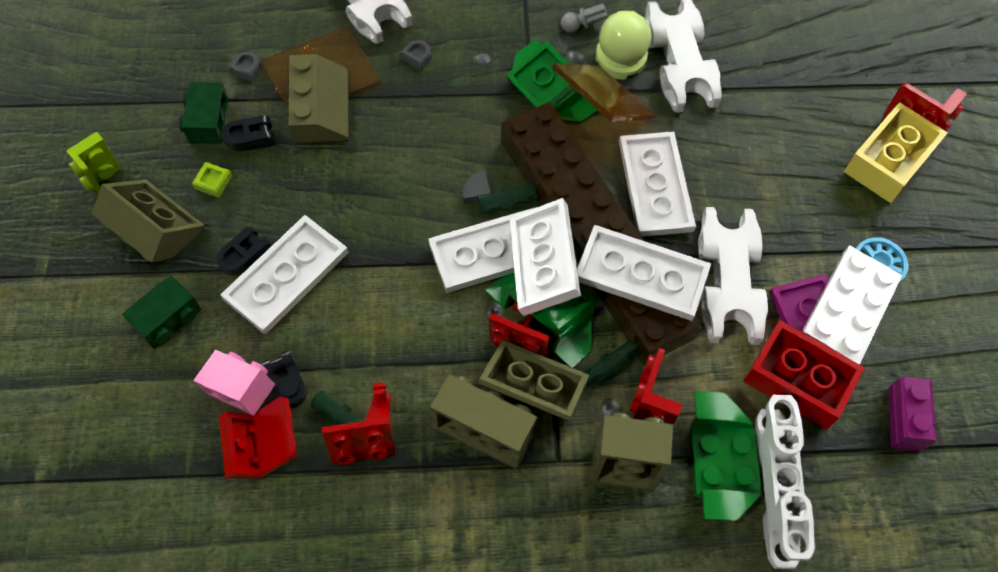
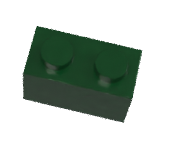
[179,82,229,144]
[122,274,202,349]

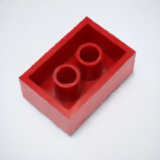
[743,320,865,430]

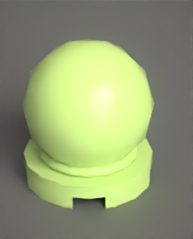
[595,11,652,80]

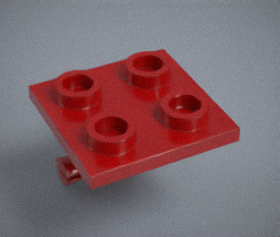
[488,301,550,358]
[322,382,396,465]

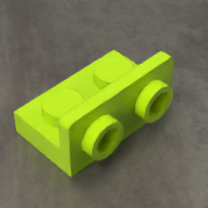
[66,132,121,194]

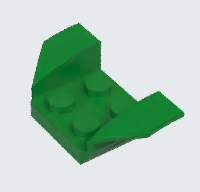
[506,39,602,123]
[485,274,596,368]
[689,391,762,521]

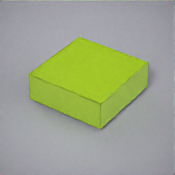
[192,162,232,198]

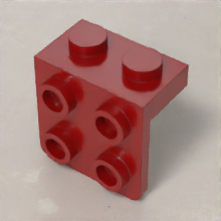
[883,83,967,132]
[629,348,682,425]
[219,397,296,480]

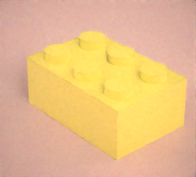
[844,102,947,203]

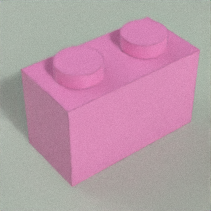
[193,350,275,416]

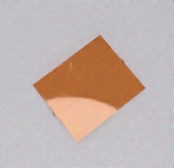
[261,26,381,110]
[551,63,655,122]

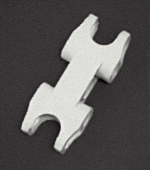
[346,0,412,44]
[645,0,721,113]
[698,207,768,345]
[755,395,815,569]

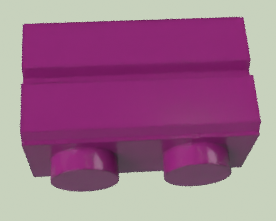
[888,377,937,451]

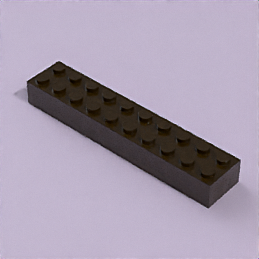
[500,102,702,366]

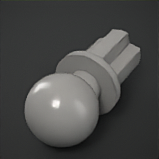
[561,4,607,33]

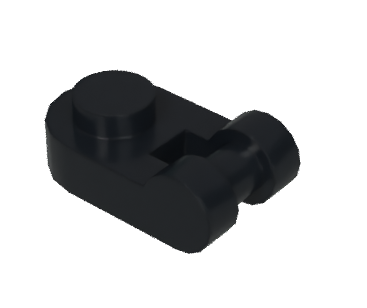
[222,115,275,150]
[216,227,272,276]
[260,350,307,408]

